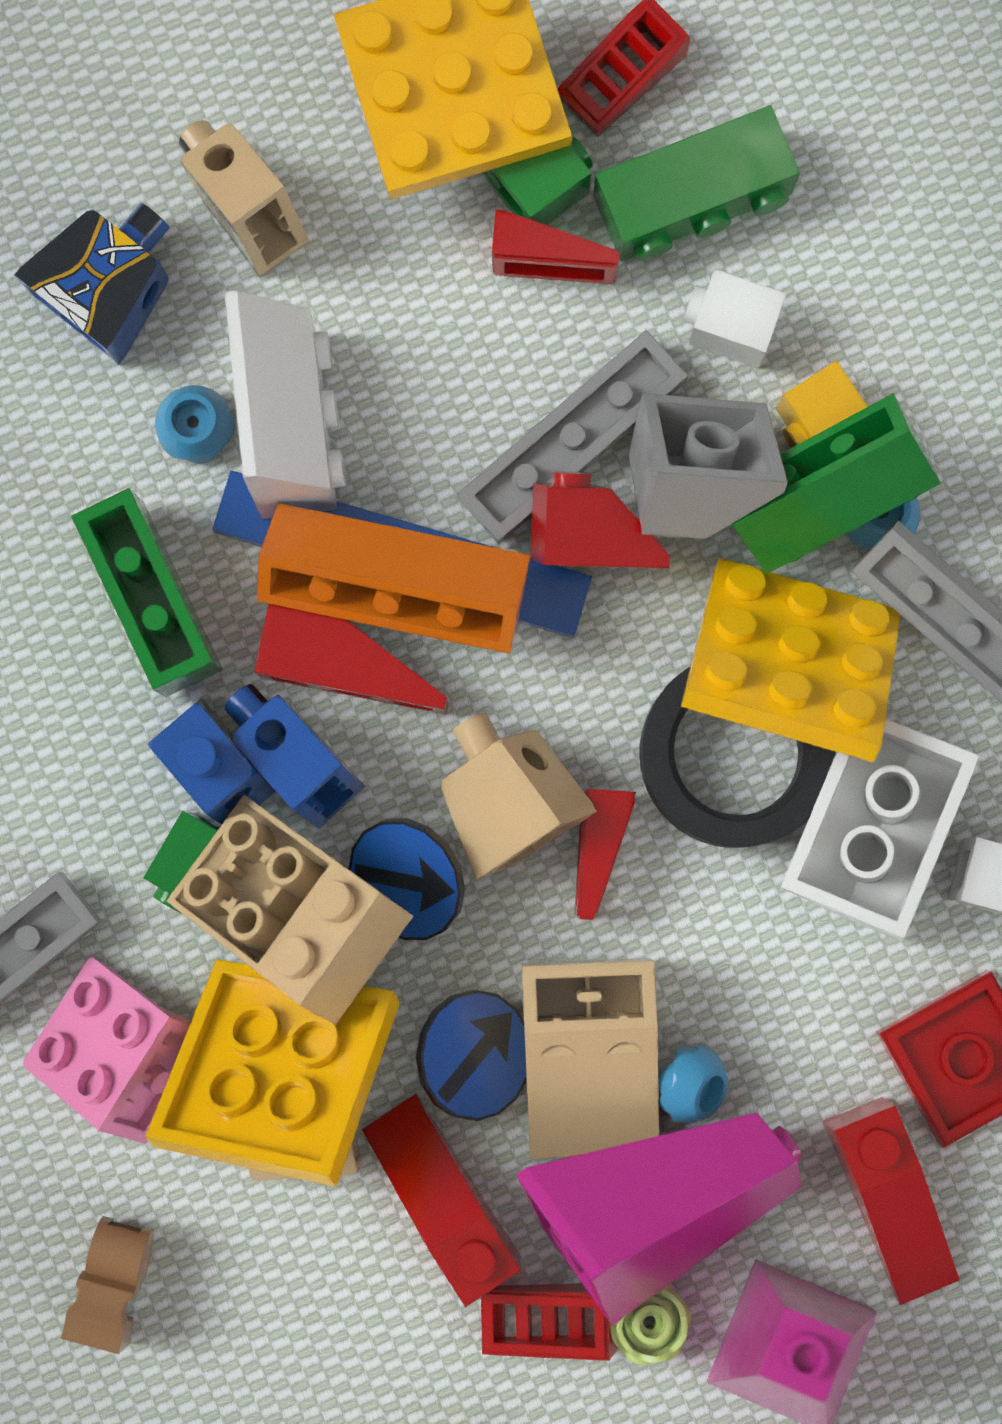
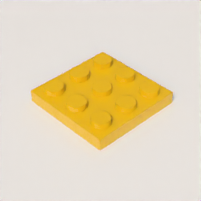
[333,0,572,200]
[681,557,900,762]
[145,959,400,1187]

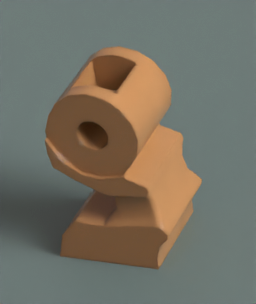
[61,1216,154,1354]

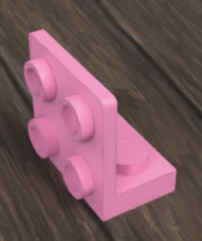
[23,957,192,1144]

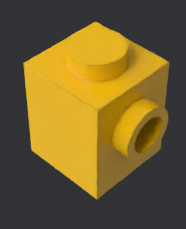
[776,360,868,448]

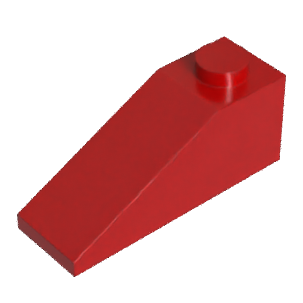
[254,604,449,715]
[362,1093,521,1308]
[823,1097,960,1305]

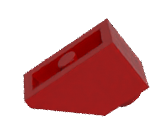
[530,471,670,568]

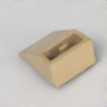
[167,795,413,1025]
[522,958,659,1159]

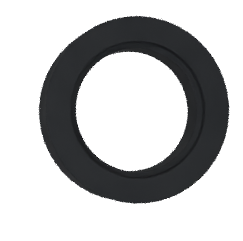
[639,667,837,848]

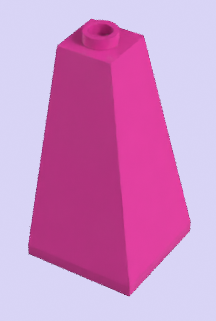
[516,1113,802,1326]
[707,1259,877,1424]

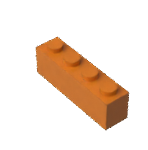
[257,503,531,654]

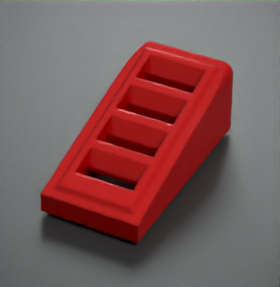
[557,0,690,137]
[492,209,619,284]
[574,789,636,920]
[481,1283,618,1361]

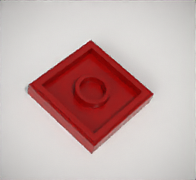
[876,970,1002,1148]

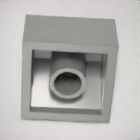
[628,393,787,539]

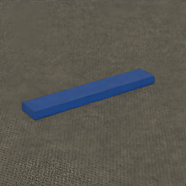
[212,470,592,638]

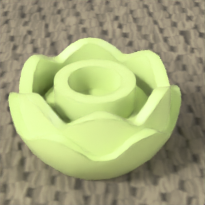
[610,1285,691,1365]

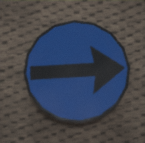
[348,818,465,940]
[416,990,527,1121]

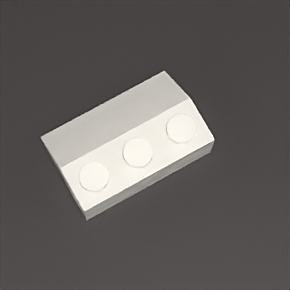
[224,290,346,519]
[780,719,980,942]

